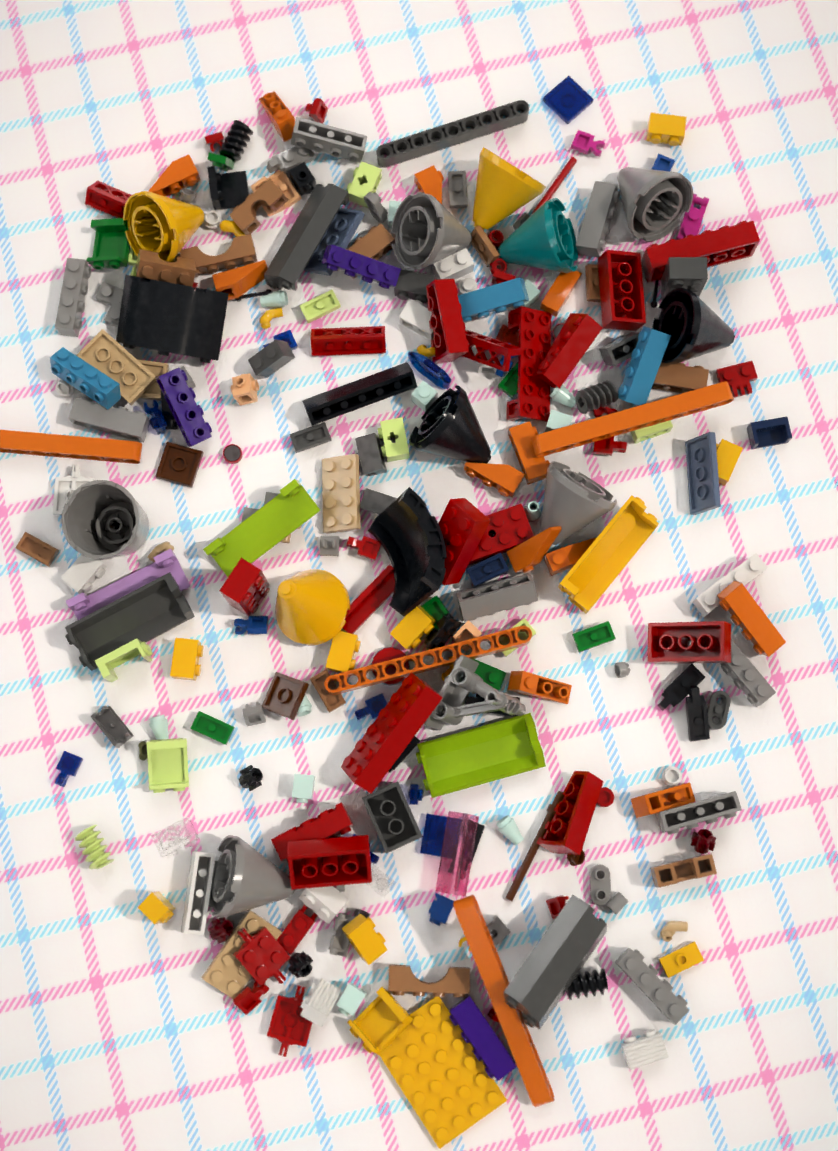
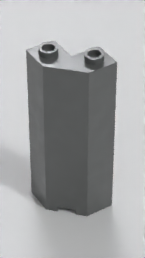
[264,184,349,291]
[65,572,195,671]
[503,895,607,1030]

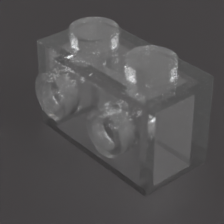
[151,817,200,859]

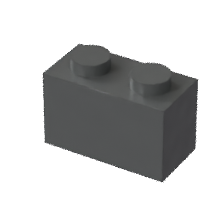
[394,269,435,303]
[599,332,639,366]
[248,339,295,378]

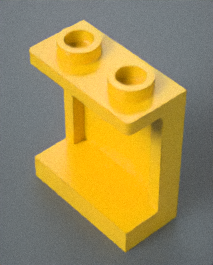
[347,987,413,1055]

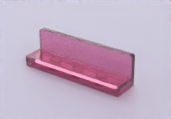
[435,811,479,897]

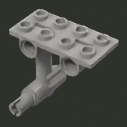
[424,655,526,730]

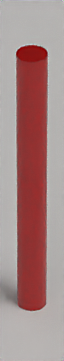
[532,157,577,214]

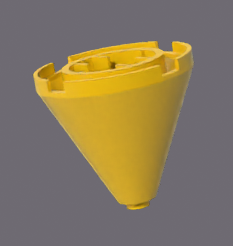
[472,147,546,230]
[123,191,205,262]
[275,569,350,646]

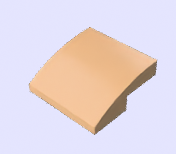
[250,170,302,217]

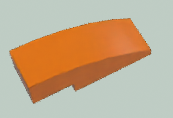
[540,270,582,317]

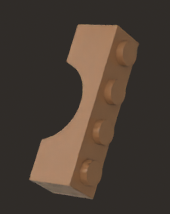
[180,234,258,277]
[388,965,470,998]

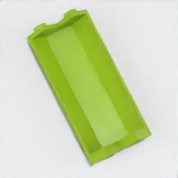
[416,713,546,798]

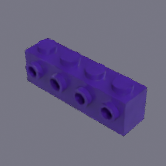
[322,244,401,289]
[156,367,212,447]
[449,995,517,1081]

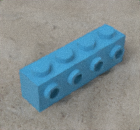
[458,277,529,323]
[618,326,671,406]
[50,347,121,409]

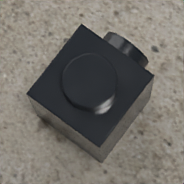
[289,162,316,196]

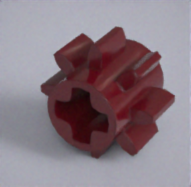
[690,829,716,854]
[208,917,234,944]

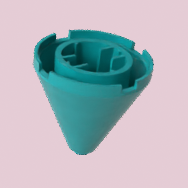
[498,198,578,273]

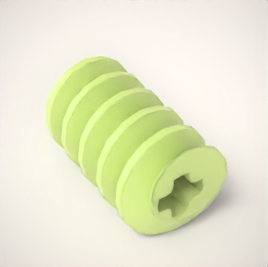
[75,825,114,869]

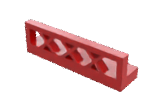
[85,180,131,218]
[311,326,386,356]
[462,330,521,372]
[343,564,395,634]

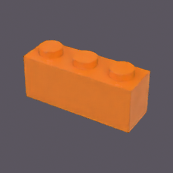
[508,421,550,485]

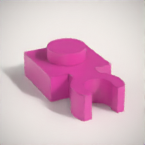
[571,130,605,156]

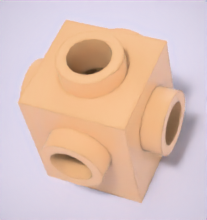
[231,373,259,406]

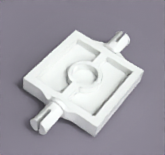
[52,464,95,516]

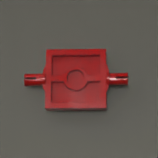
[233,927,291,986]
[267,985,313,1057]

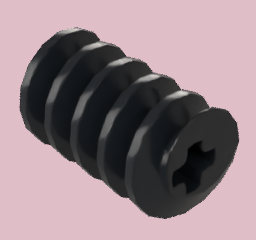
[219,120,253,161]
[566,968,608,1000]

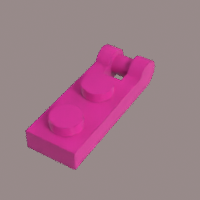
[676,193,709,240]

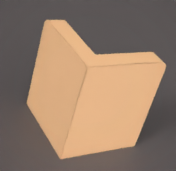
[452,620,482,652]

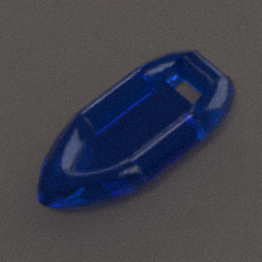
[408,352,451,389]

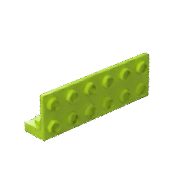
[203,479,320,577]

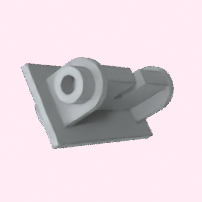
[328,913,355,957]

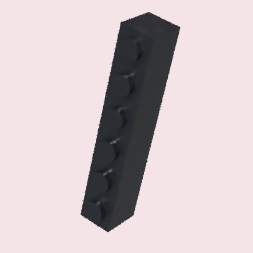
[302,362,417,426]

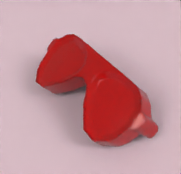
[593,406,618,418]

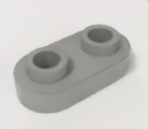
[363,192,388,224]
[590,864,611,905]

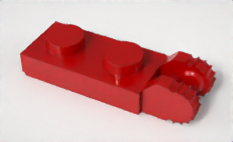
[277,904,318,955]

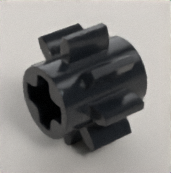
[238,765,263,791]
[288,951,313,978]

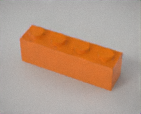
[717,581,786,657]

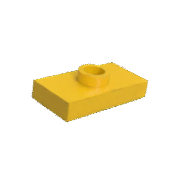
[658,941,704,978]

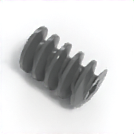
[575,381,618,414]

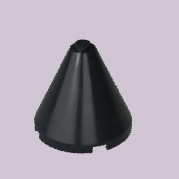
[652,288,735,365]
[409,385,491,463]

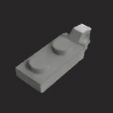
[266,146,316,173]

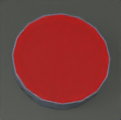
[371,647,410,686]

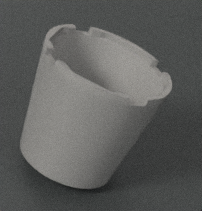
[62,480,149,559]

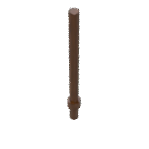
[505,790,564,901]

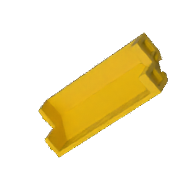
[558,495,659,614]

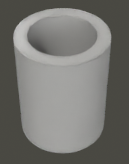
[606,892,629,914]

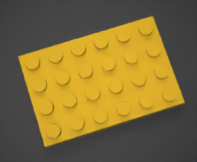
[379,997,507,1149]

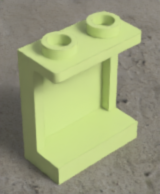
[95,638,153,682]
[146,738,189,793]

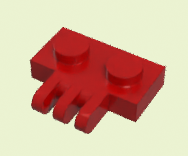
[716,360,758,398]

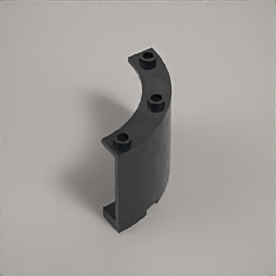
[116,275,229,363]
[368,487,447,617]

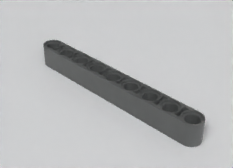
[376,100,529,168]

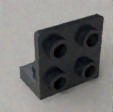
[207,166,249,210]

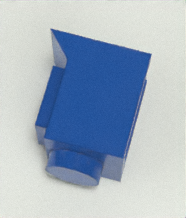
[428,892,454,926]

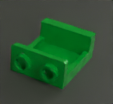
[86,218,130,270]

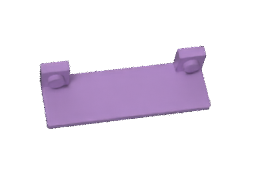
[66,549,190,620]

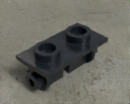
[424,613,461,649]

